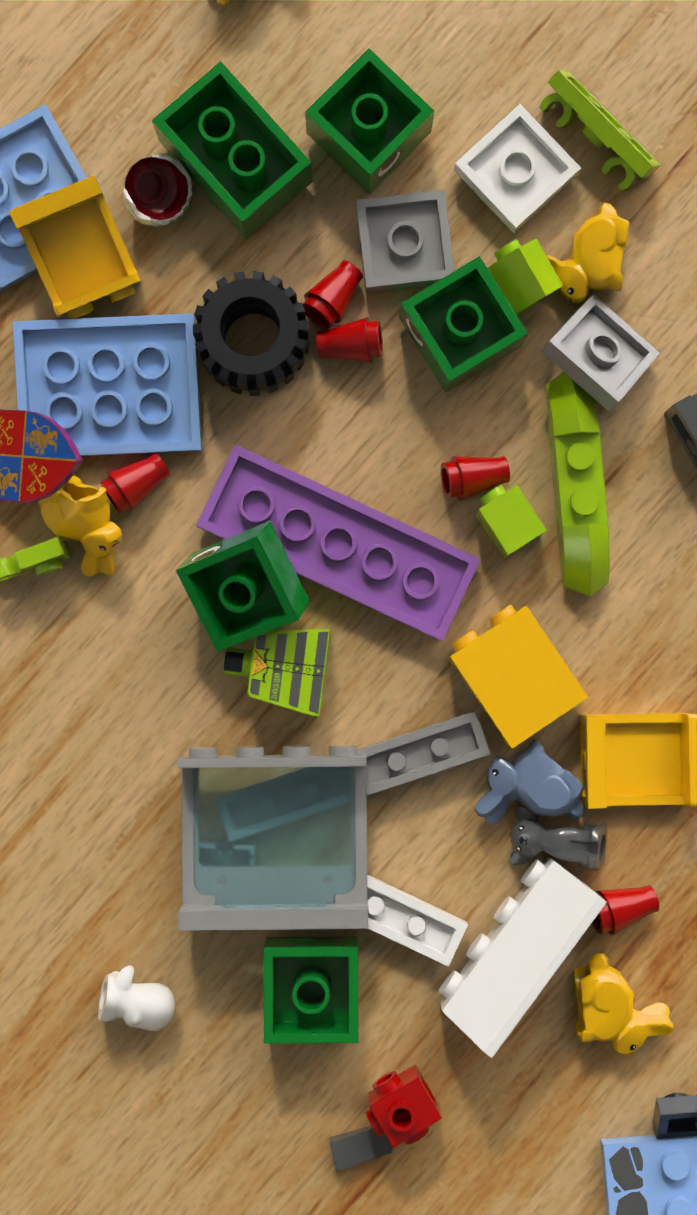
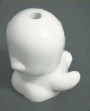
[98,966,175,1031]

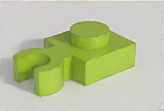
[0,537,72,583]

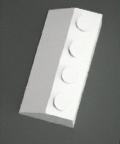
[439,855,607,1058]

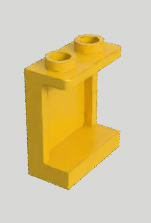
[9,175,141,319]
[447,604,589,749]
[579,713,697,809]

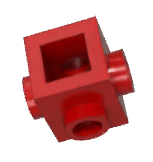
[366,1064,442,1148]

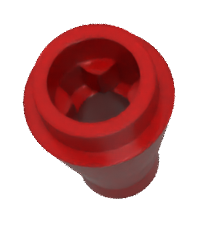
[303,260,363,329]
[316,317,383,363]
[100,453,171,513]
[440,456,510,501]
[592,885,660,935]

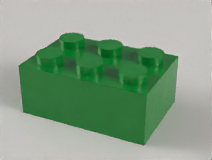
[152,61,313,239]

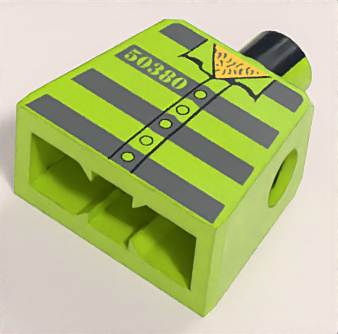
[224,629,330,717]

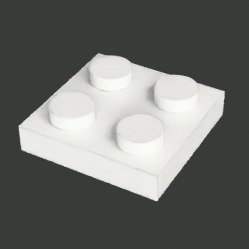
[453,104,581,233]

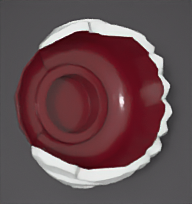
[122,153,193,226]

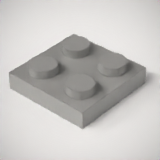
[356,190,455,293]
[541,294,660,412]

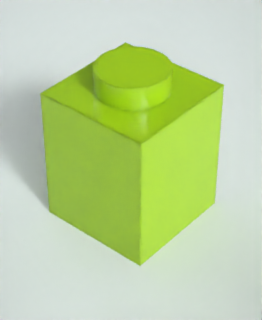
[488,238,563,314]
[475,485,547,559]

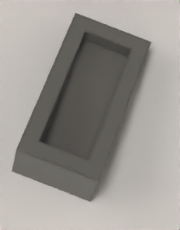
[330,1126,392,1171]

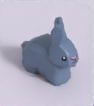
[475,739,584,825]

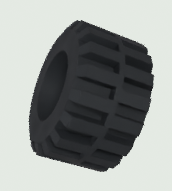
[193,271,309,396]

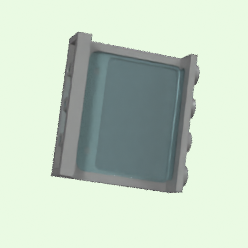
[177,746,368,931]

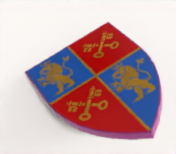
[0,409,83,502]

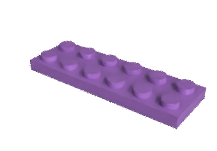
[196,444,481,642]

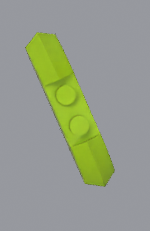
[545,372,610,596]

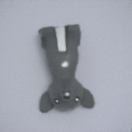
[509,806,607,870]

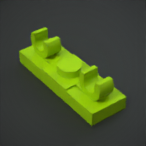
[539,70,661,191]

